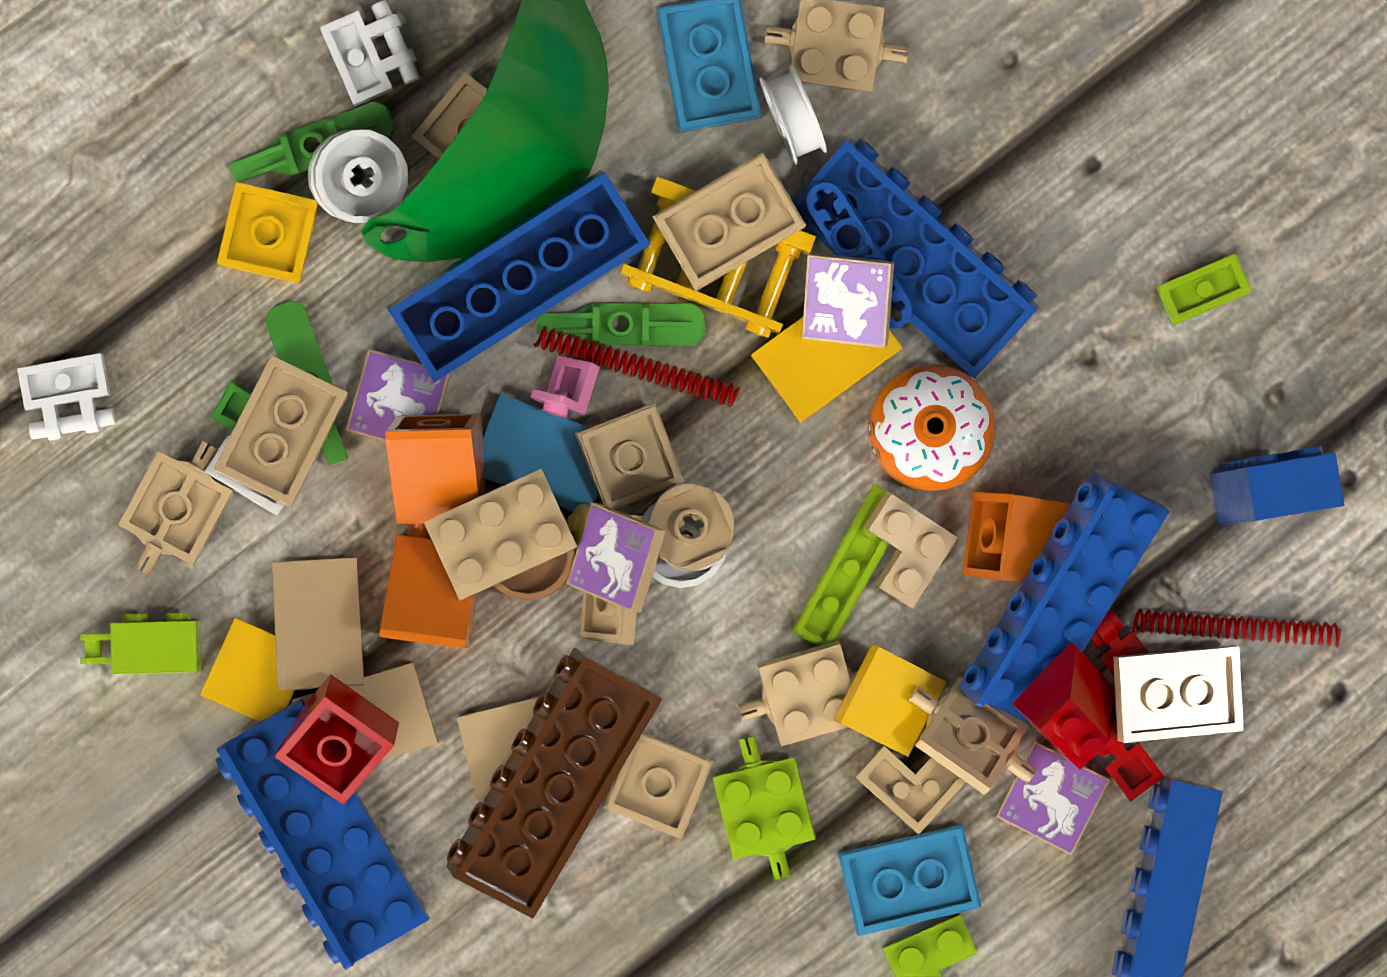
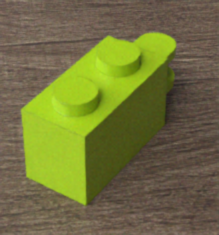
[80,612,202,674]

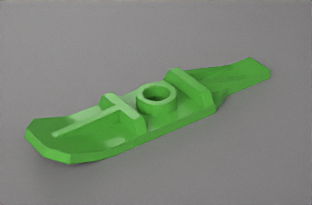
[230,101,396,183]
[265,300,349,466]
[537,303,706,346]

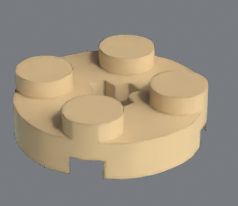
[649,483,735,571]

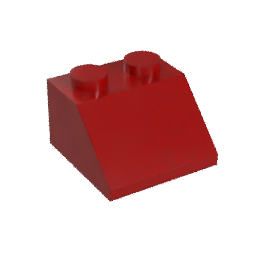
[1012,642,1115,770]
[274,674,399,805]

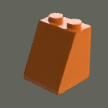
[385,413,486,530]
[962,492,1071,583]
[379,528,477,649]

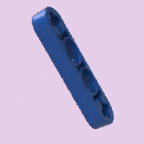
[807,181,914,329]

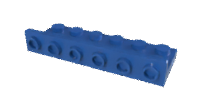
[792,138,1039,379]
[959,470,1170,723]
[215,699,430,970]

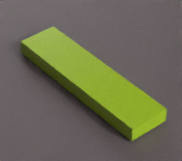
[792,484,911,646]

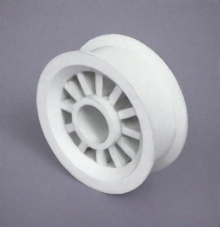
[760,65,827,165]

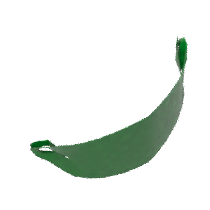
[361,0,609,262]

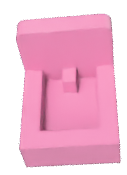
[530,356,600,418]

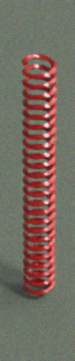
[533,326,740,407]
[1133,609,1342,648]

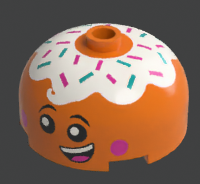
[867,364,996,492]

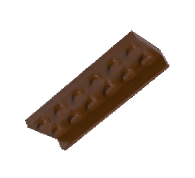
[447,648,662,919]

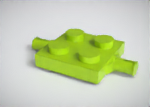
[712,736,816,880]

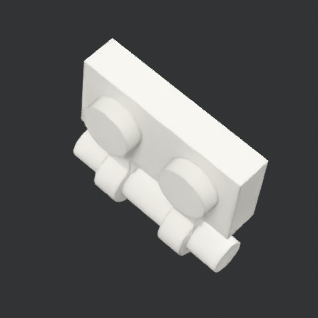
[320,0,420,107]
[17,353,116,441]

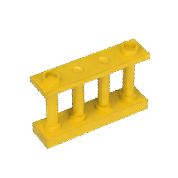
[621,176,816,338]

